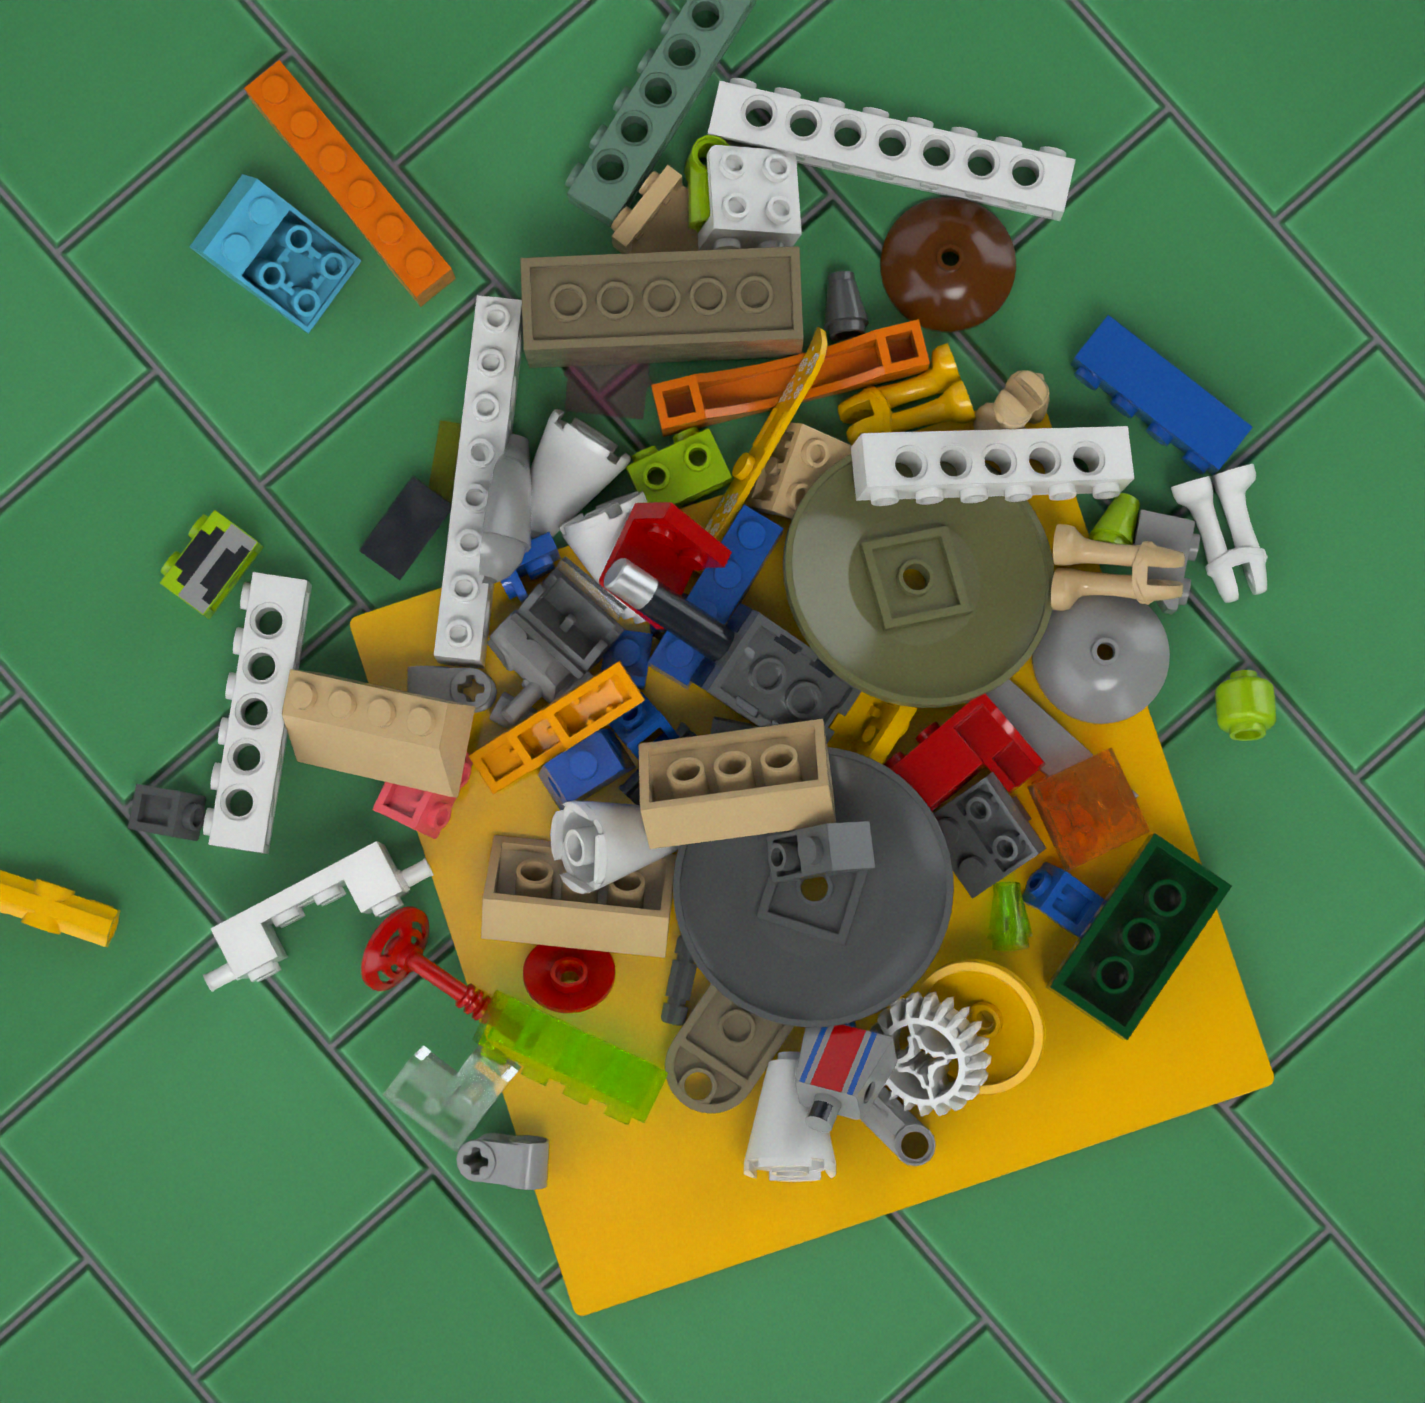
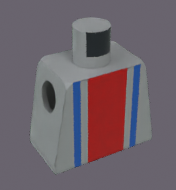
[795,1024,897,1132]

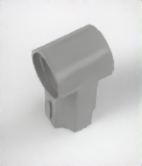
[860,1086,936,1166]

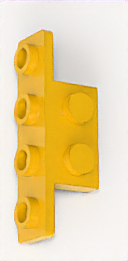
[827,692,917,765]

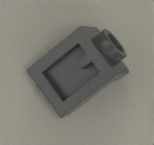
[128,784,206,841]

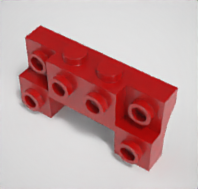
[883,693,1046,812]

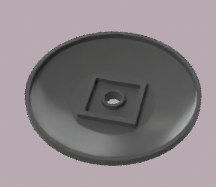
[673,747,954,1027]

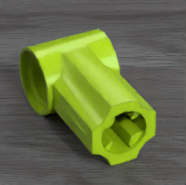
[684,135,729,233]

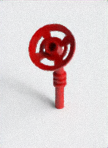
[361,906,532,1047]

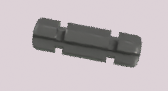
[661,935,697,1026]

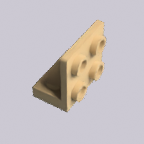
[744,422,852,520]

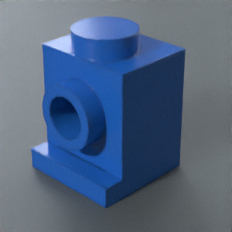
[609,692,680,760]

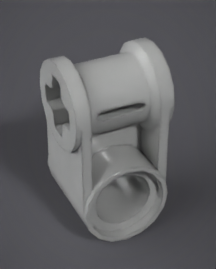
[407,666,497,713]
[456,1133,549,1190]

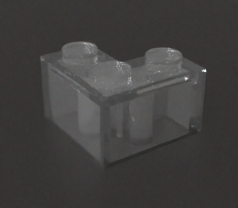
[382,1039,522,1152]

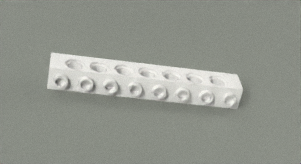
[708,78,1076,221]
[434,295,523,669]

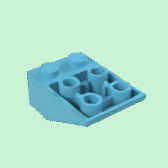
[189,174,361,334]

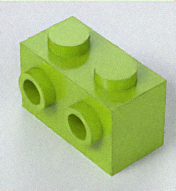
[626,426,732,508]

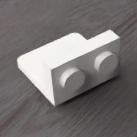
[698,145,802,250]

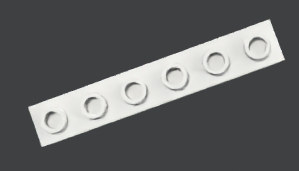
[851,426,1134,506]
[203,572,312,854]

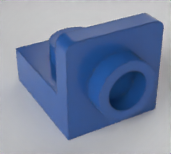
[600,630,653,690]
[1021,862,1105,937]

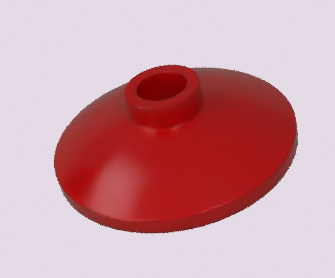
[523,944,616,1013]

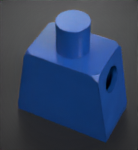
[538,728,636,810]

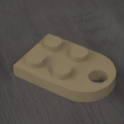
[665,984,794,1113]

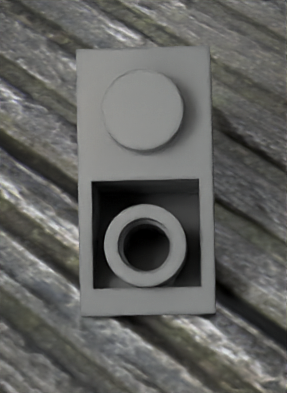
[1133,510,1200,615]

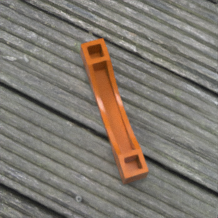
[244,60,456,307]
[651,319,930,437]

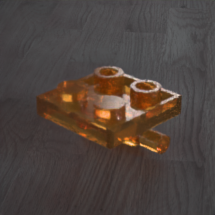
[1027,747,1150,871]

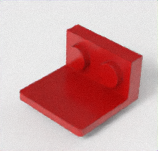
[599,502,732,629]

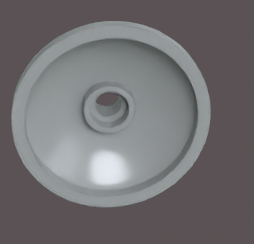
[1032,595,1170,724]

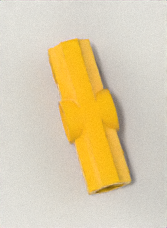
[0,869,121,947]

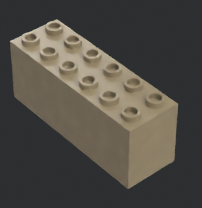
[520,246,803,368]

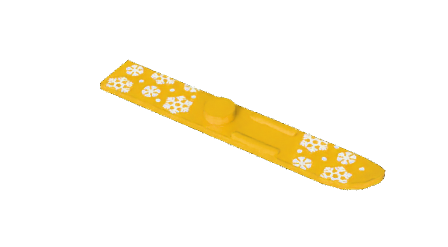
[694,327,828,574]

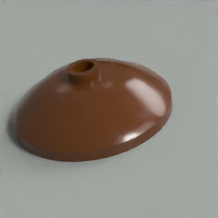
[880,197,1016,333]

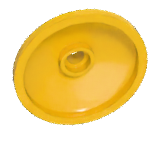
[917,959,1046,1094]

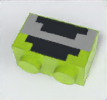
[160,510,264,620]

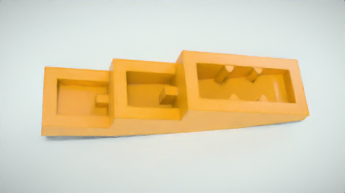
[468,661,645,794]

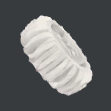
[870,991,992,1117]

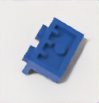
[501,532,561,604]

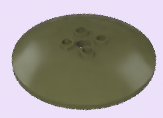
[783,454,1054,708]

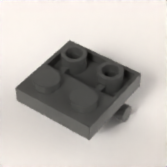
[933,772,1046,899]

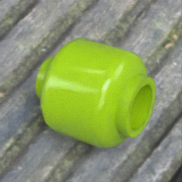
[1215,670,1276,741]

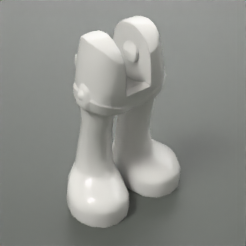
[1171,464,1268,603]

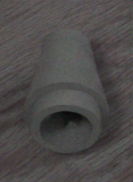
[824,271,869,342]

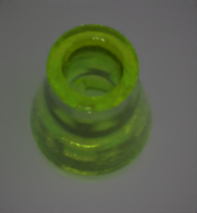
[987,882,1033,951]

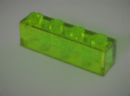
[472,989,668,1125]

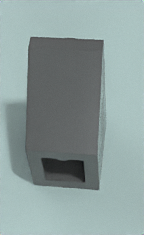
[766,821,875,883]

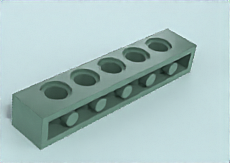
[565,0,756,227]

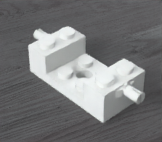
[203,841,434,992]

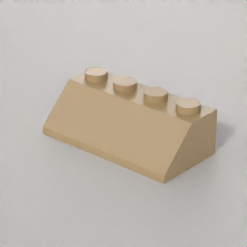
[282,669,475,798]
[638,719,836,849]
[481,835,677,958]

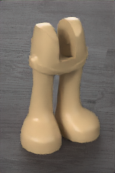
[973,370,1050,430]
[1051,524,1185,611]

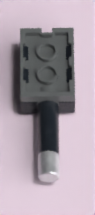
[604,558,862,743]

